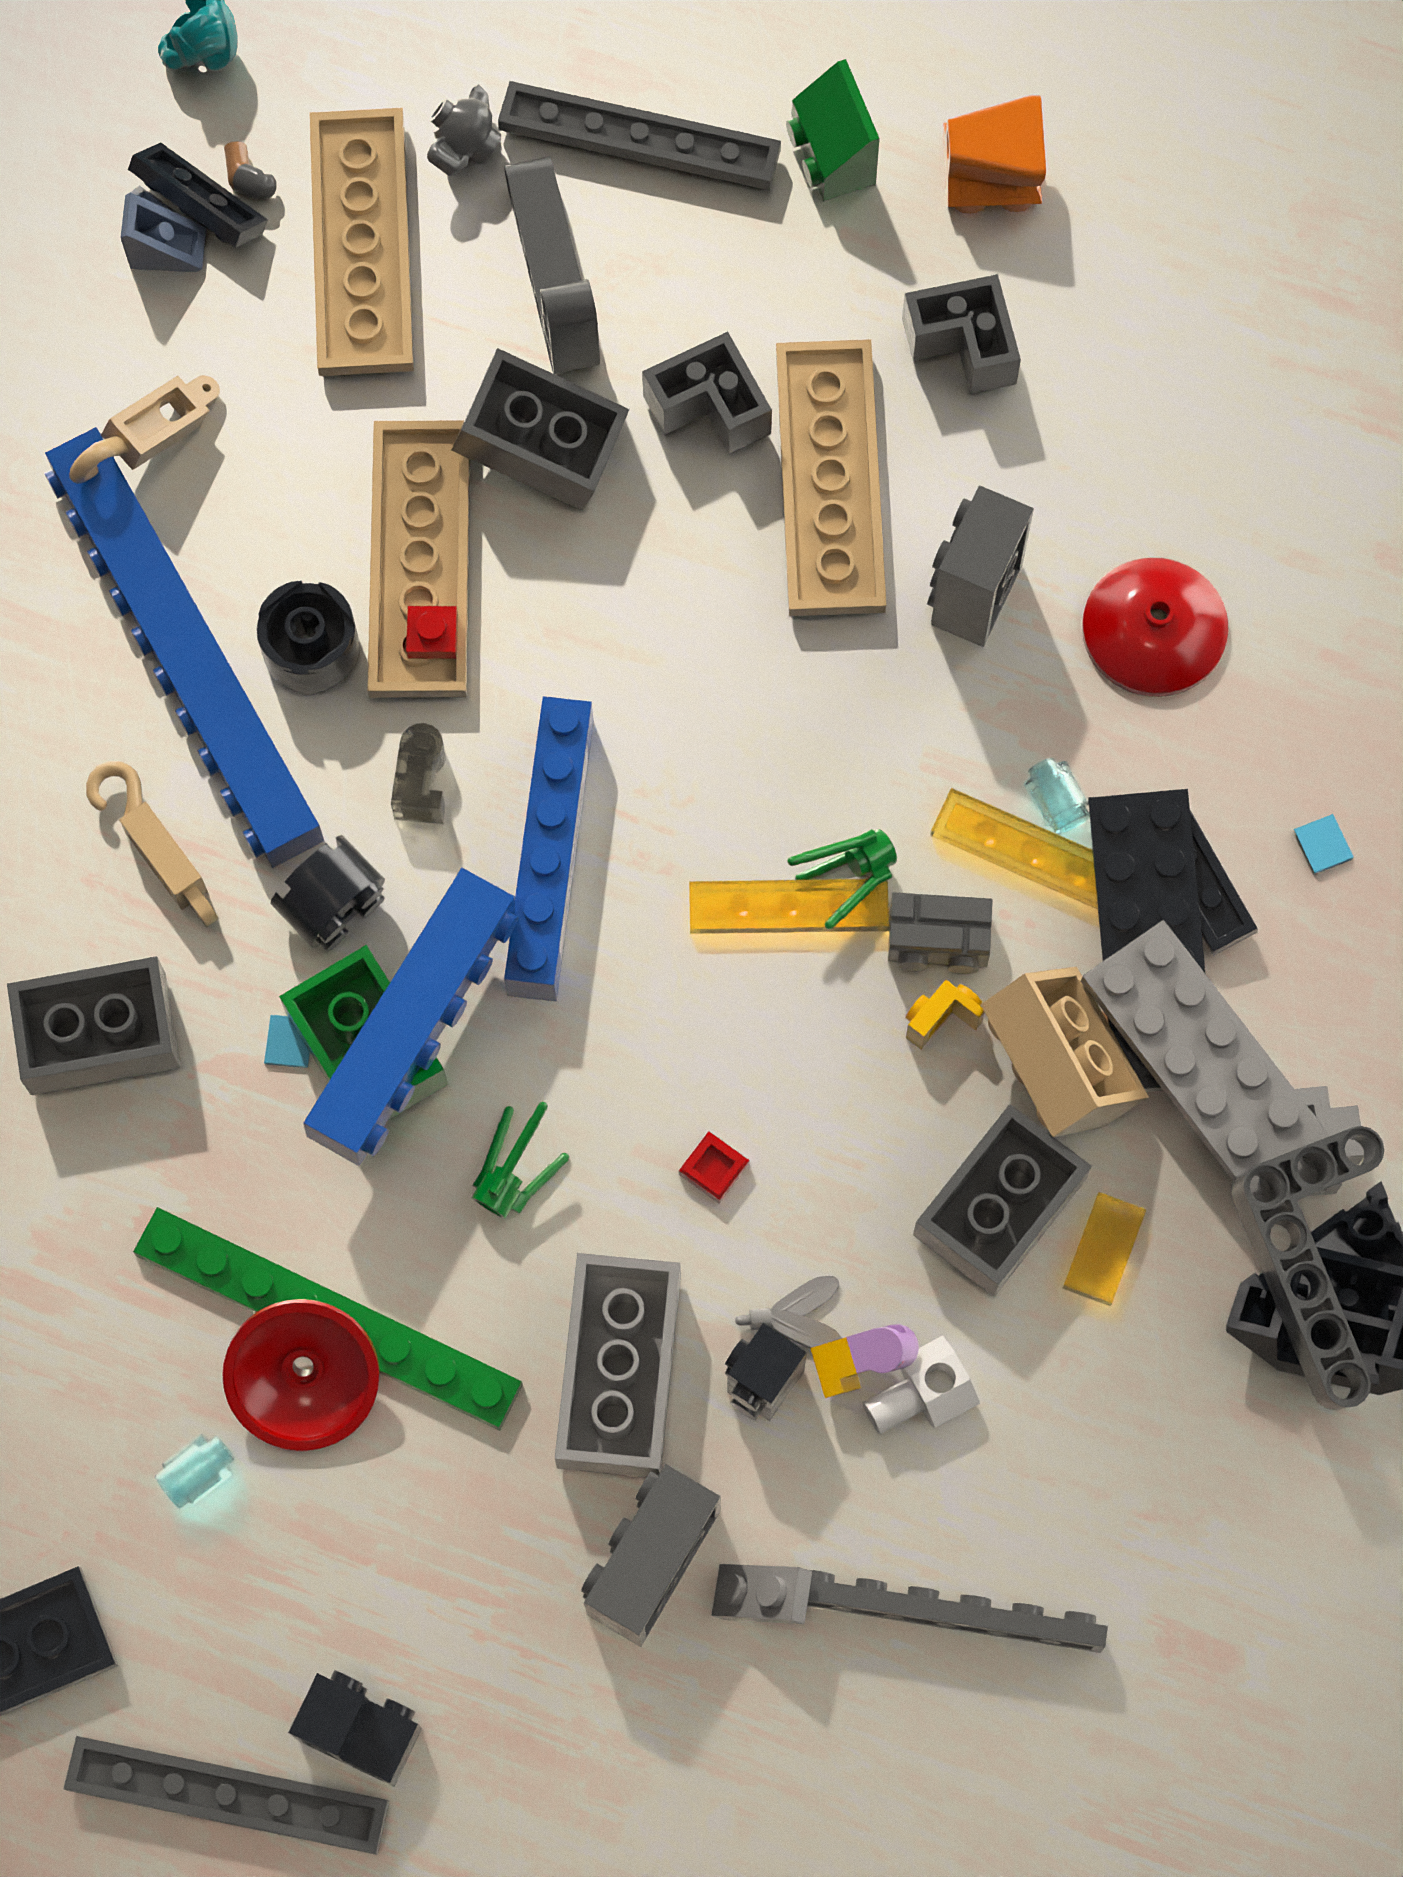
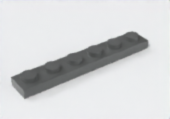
[498,80,781,190]
[807,1570,1108,1653]
[63,1736,389,1855]

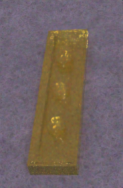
[930,788,1098,909]
[689,879,889,934]

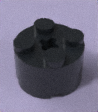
[256,580,360,696]
[270,835,385,952]

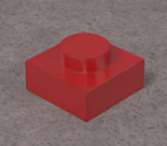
[406,606,458,659]

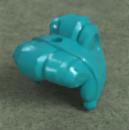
[158,0,238,71]

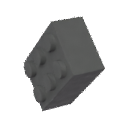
[451,348,630,511]
[927,485,1034,647]
[7,956,180,1095]
[913,1104,1092,1297]
[581,1464,721,1647]

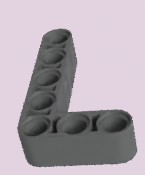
[504,156,600,374]
[1231,1126,1384,1410]

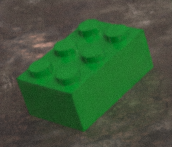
[279,945,448,1120]

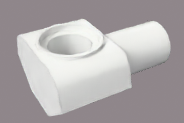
[862,1336,980,1434]

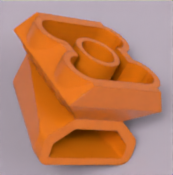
[943,95,1046,214]

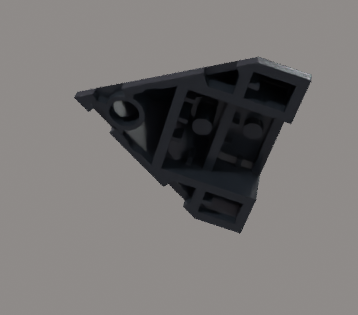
[1226,1181,1403,1395]

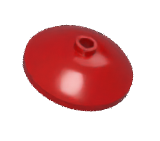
[1082,558,1228,697]
[222,1299,380,1451]

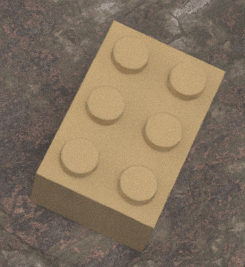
[981,967,1149,1137]

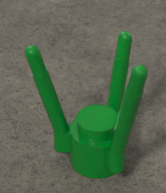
[787,829,897,930]
[471,1102,569,1219]

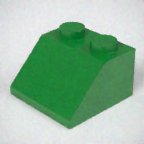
[786,59,880,202]

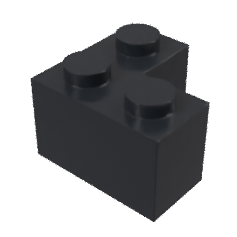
[288,1670,422,1787]

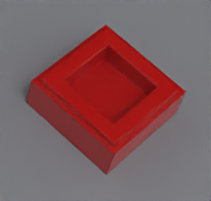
[679,1131,750,1204]

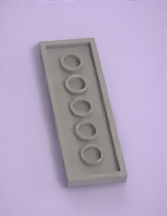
[1081,920,1330,1203]

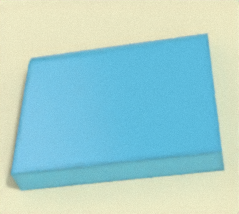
[1294,814,1354,874]
[264,1015,310,1068]

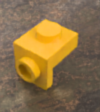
[905,980,985,1050]

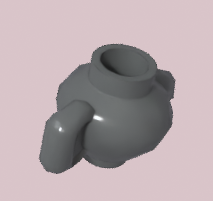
[427,84,501,176]

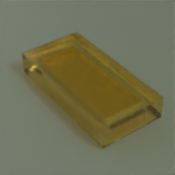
[1063,1192,1146,1307]

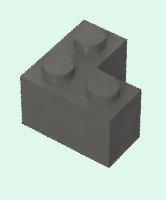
[902,274,1021,394]
[642,331,772,454]

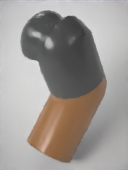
[224,141,277,200]

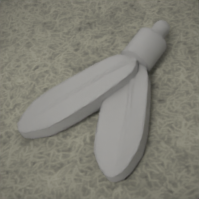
[735,1276,842,1348]

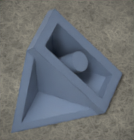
[120,185,206,272]

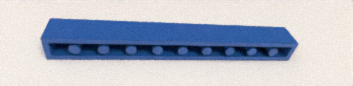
[44,427,324,868]

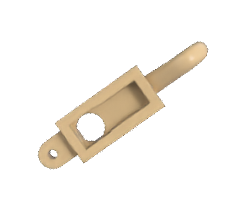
[69,375,220,484]
[86,761,219,927]

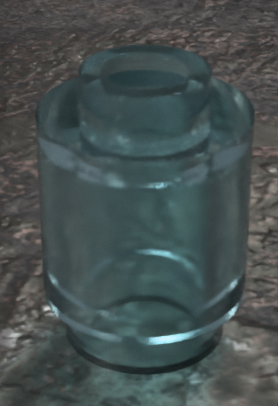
[1023,757,1090,835]
[155,1433,235,1509]

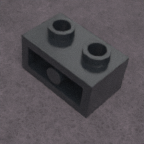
[725,1323,807,1422]

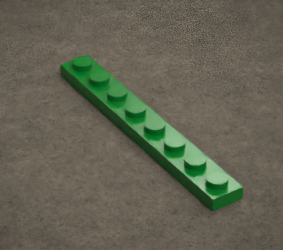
[133,1207,523,1431]

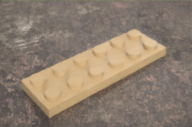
[309,107,414,376]
[776,339,887,616]
[367,420,470,698]

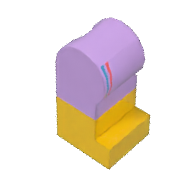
[810,1324,919,1398]

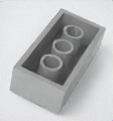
[555,1253,681,1477]

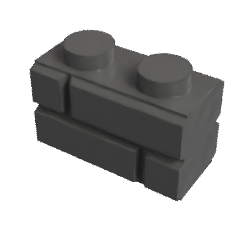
[887,892,993,974]

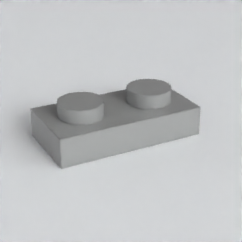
[712,1564,812,1624]

